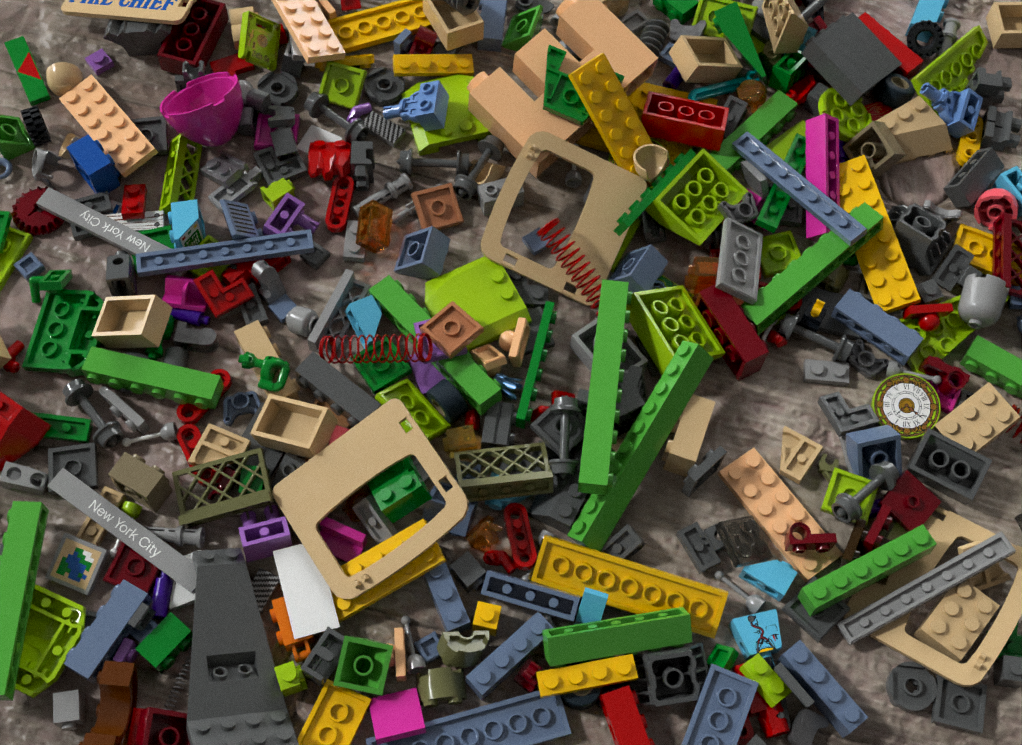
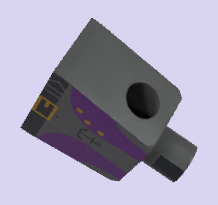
[106,250,137,297]

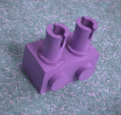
[262,193,320,236]
[238,505,293,563]

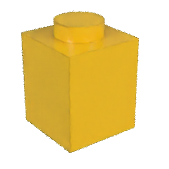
[472,601,502,637]

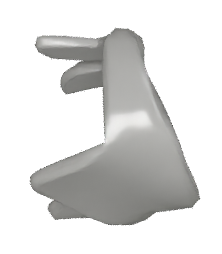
[32,148,61,185]

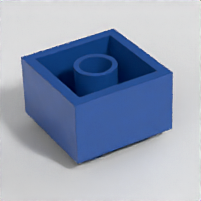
[66,134,121,194]

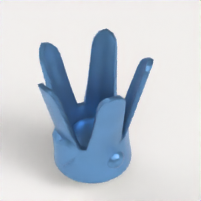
[491,373,523,400]

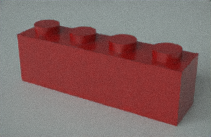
[858,12,924,79]
[599,685,655,745]

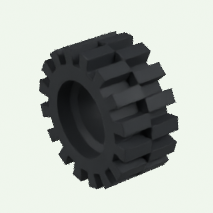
[907,20,944,58]
[21,106,51,146]

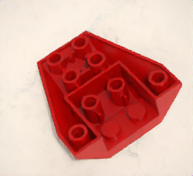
[0,391,51,472]

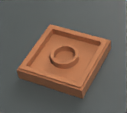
[411,183,464,230]
[420,301,484,359]

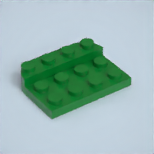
[22,289,104,377]

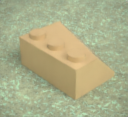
[762,0,809,54]
[876,96,953,164]

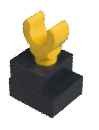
[798,299,827,333]

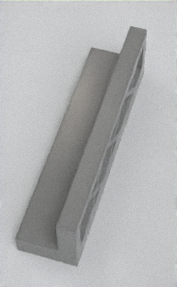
[307,269,371,357]

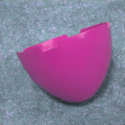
[160,72,243,147]

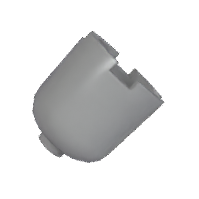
[958,273,1010,329]

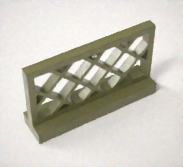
[454,442,553,502]
[172,448,277,528]

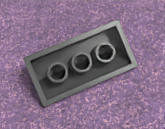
[527,440,590,535]

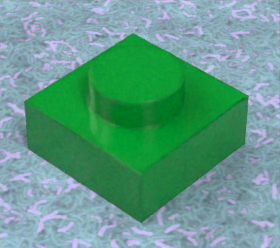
[707,643,739,671]

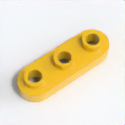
[315,54,375,72]
[956,116,984,167]

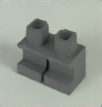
[965,67,1012,108]
[980,105,1022,152]
[351,141,375,191]

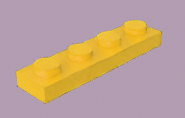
[392,54,474,77]
[536,654,638,698]

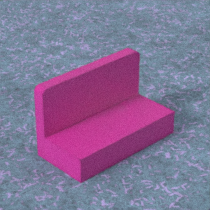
[320,517,368,563]

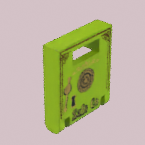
[238,11,281,71]

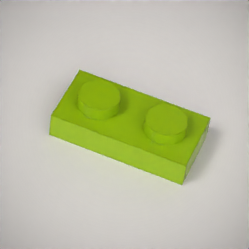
[739,653,792,708]

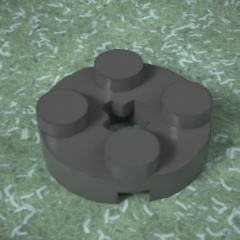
[364,67,405,107]
[257,71,299,106]
[886,662,937,712]

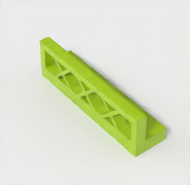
[159,134,202,215]

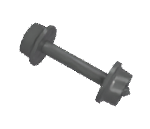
[304,92,369,143]
[453,135,504,200]
[396,148,473,176]
[778,313,854,363]
[62,379,124,449]
[548,395,581,479]
[831,461,900,523]

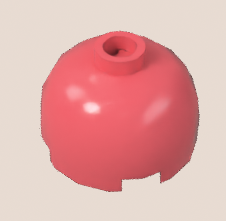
[974,188,1018,231]

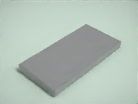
[716,217,763,305]

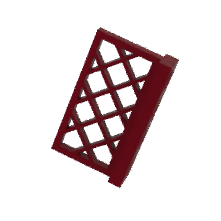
[992,212,1022,298]

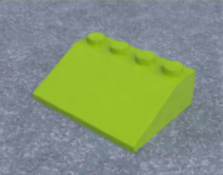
[645,148,749,246]
[626,285,726,375]

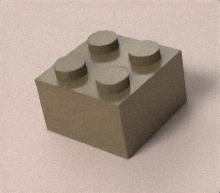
[842,121,906,180]
[108,452,173,513]

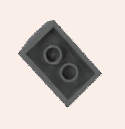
[903,428,993,505]

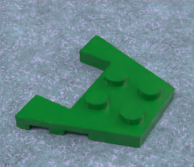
[543,45,625,125]

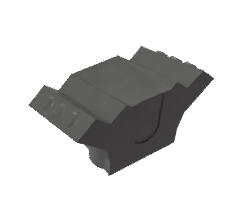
[103,19,173,56]
[887,203,953,276]
[577,364,648,436]
[623,642,709,706]

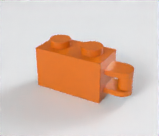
[269,596,315,663]

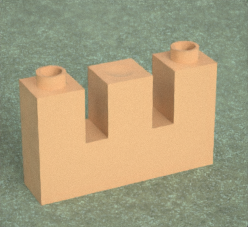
[467,0,658,178]

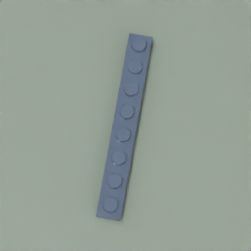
[732,131,867,246]
[136,229,314,277]

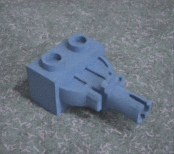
[383,80,449,131]
[920,82,983,139]

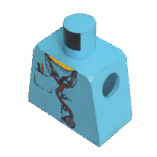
[728,609,782,668]

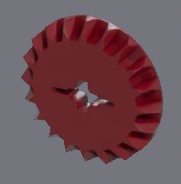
[11,186,65,236]

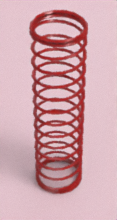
[536,218,602,316]
[319,333,433,364]

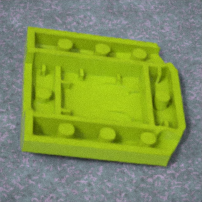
[401,74,492,156]
[425,256,532,352]
[15,584,86,698]

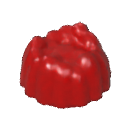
[768,330,788,348]
[464,409,480,430]

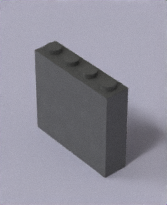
[801,12,902,106]

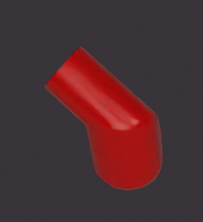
[3,340,25,373]
[483,550,517,575]

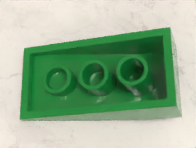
[713,1,769,84]

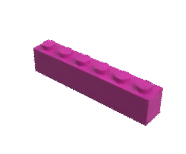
[805,113,840,242]

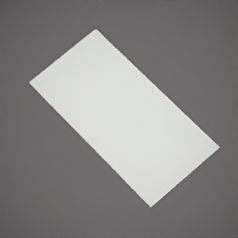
[273,544,340,639]

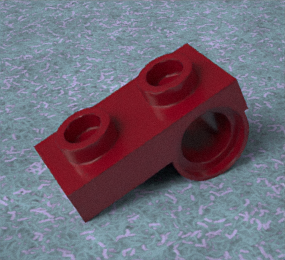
[409,25,438,54]
[918,356,970,396]
[784,522,837,554]

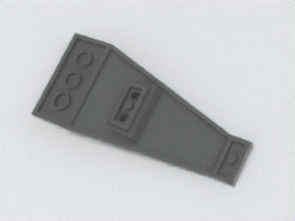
[186,548,299,745]

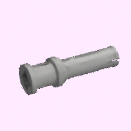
[936,18,961,58]
[352,173,413,218]
[143,526,205,548]

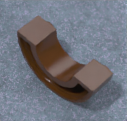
[79,661,138,745]

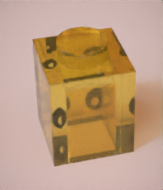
[442,425,477,459]

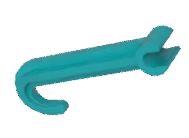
[687,71,760,101]

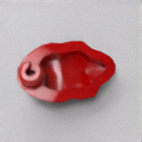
[786,75,816,105]

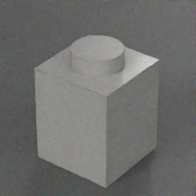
[53,690,85,731]

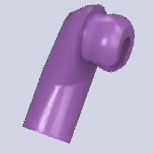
[347,103,372,123]

